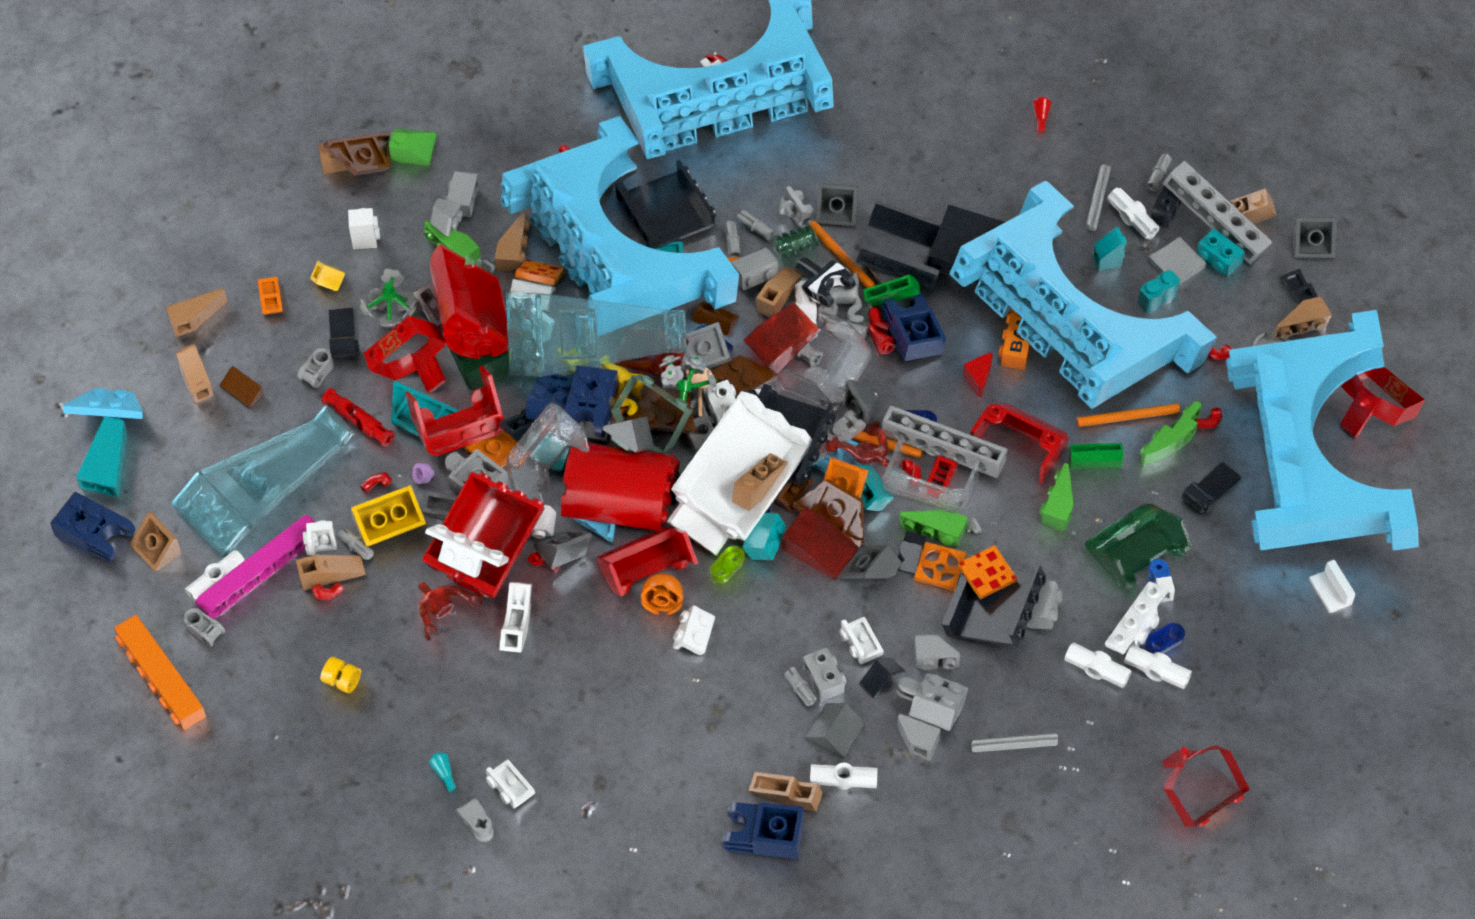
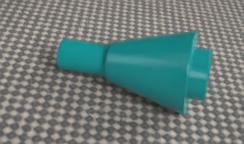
[428,752,457,792]

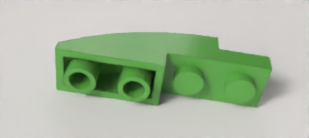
[1140,400,1202,465]

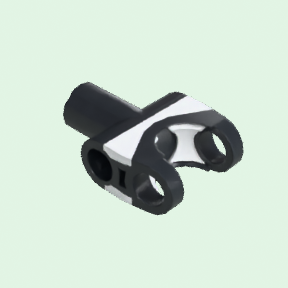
[795,257,856,308]

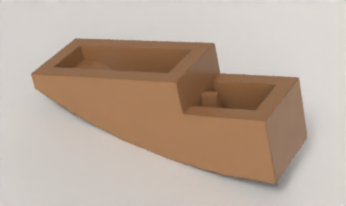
[748,772,823,812]

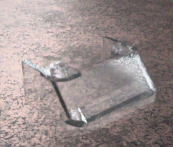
[783,310,871,410]
[507,402,589,502]
[882,435,980,513]

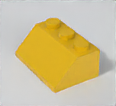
[351,485,426,547]

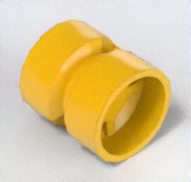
[320,656,361,694]

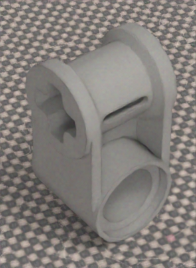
[297,348,334,388]
[184,608,225,647]
[456,798,494,842]

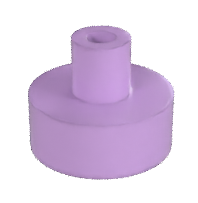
[412,463,434,484]

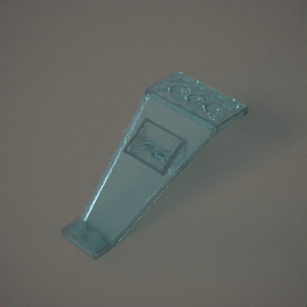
[506,293,687,377]
[171,405,355,558]

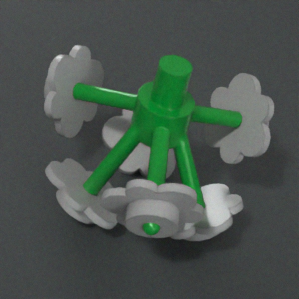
[360,268,418,328]
[659,355,717,402]

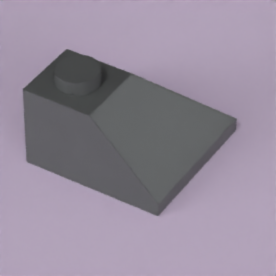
[845,380,878,433]
[838,545,902,579]

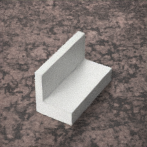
[1309,560,1355,613]

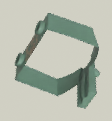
[611,375,693,453]

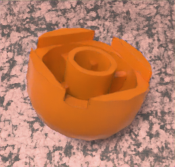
[641,573,684,615]

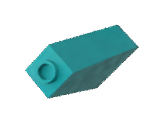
[76,416,127,498]

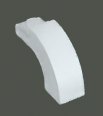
[500,581,532,653]

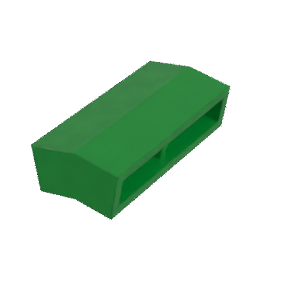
[863,275,920,307]
[1068,443,1124,470]

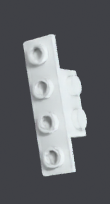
[425,524,509,578]
[1105,582,1168,654]

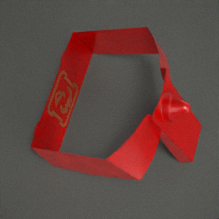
[363,316,446,393]
[1340,367,1425,437]
[1162,745,1250,827]

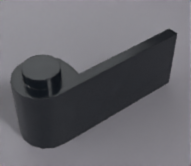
[329,307,360,358]
[1182,462,1241,514]

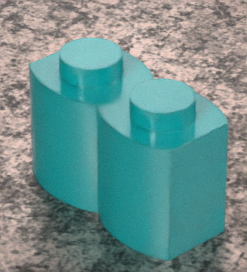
[1138,270,1180,313]

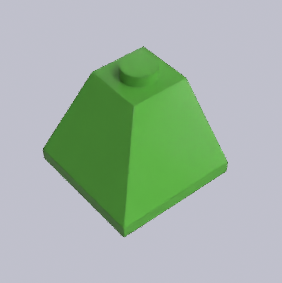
[389,128,437,166]

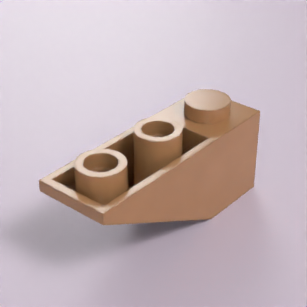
[1229,189,1276,223]
[495,211,531,272]
[756,266,802,320]
[166,288,228,337]
[1272,296,1332,340]
[175,344,214,404]
[732,453,788,511]
[296,555,366,591]

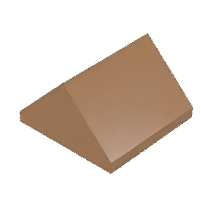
[130,512,182,571]

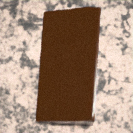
[692,301,739,336]
[220,366,264,408]
[773,478,814,512]

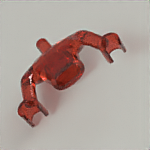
[826,421,890,467]
[417,582,482,641]

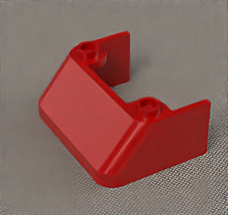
[405,366,504,456]
[970,402,1069,485]
[596,526,698,597]

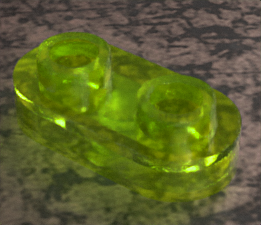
[711,546,745,583]

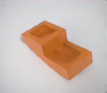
[257,276,283,315]

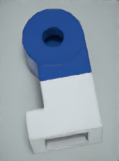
[1148,559,1175,602]

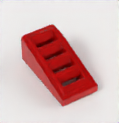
[922,455,958,501]

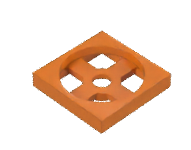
[914,542,967,591]

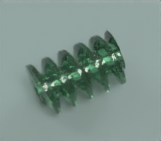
[774,224,819,260]

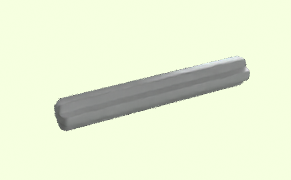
[1086,164,1111,232]
[971,733,1058,752]

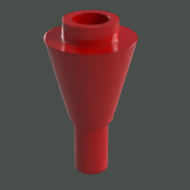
[1032,97,1052,133]
[867,324,896,355]

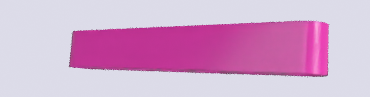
[195,515,316,619]

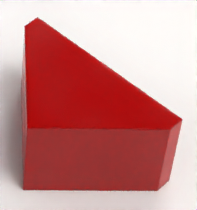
[963,352,993,398]

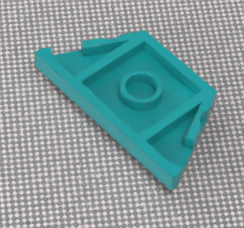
[391,381,459,437]

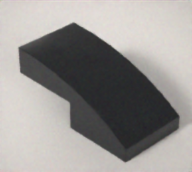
[1280,268,1318,305]

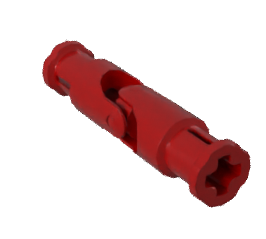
[321,388,395,447]

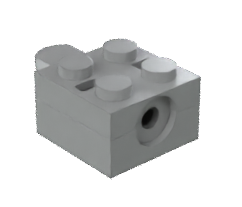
[445,449,509,495]
[897,673,968,731]

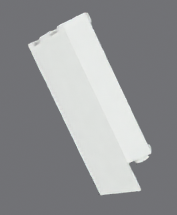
[667,391,812,556]

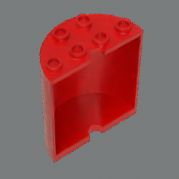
[429,244,514,359]
[561,441,680,531]
[422,472,545,599]

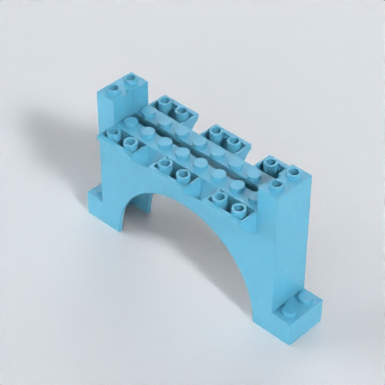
[583,0,834,159]
[500,116,739,336]
[950,181,1217,409]
[1226,310,1419,551]

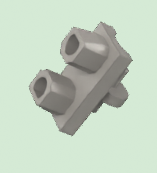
[778,186,813,226]

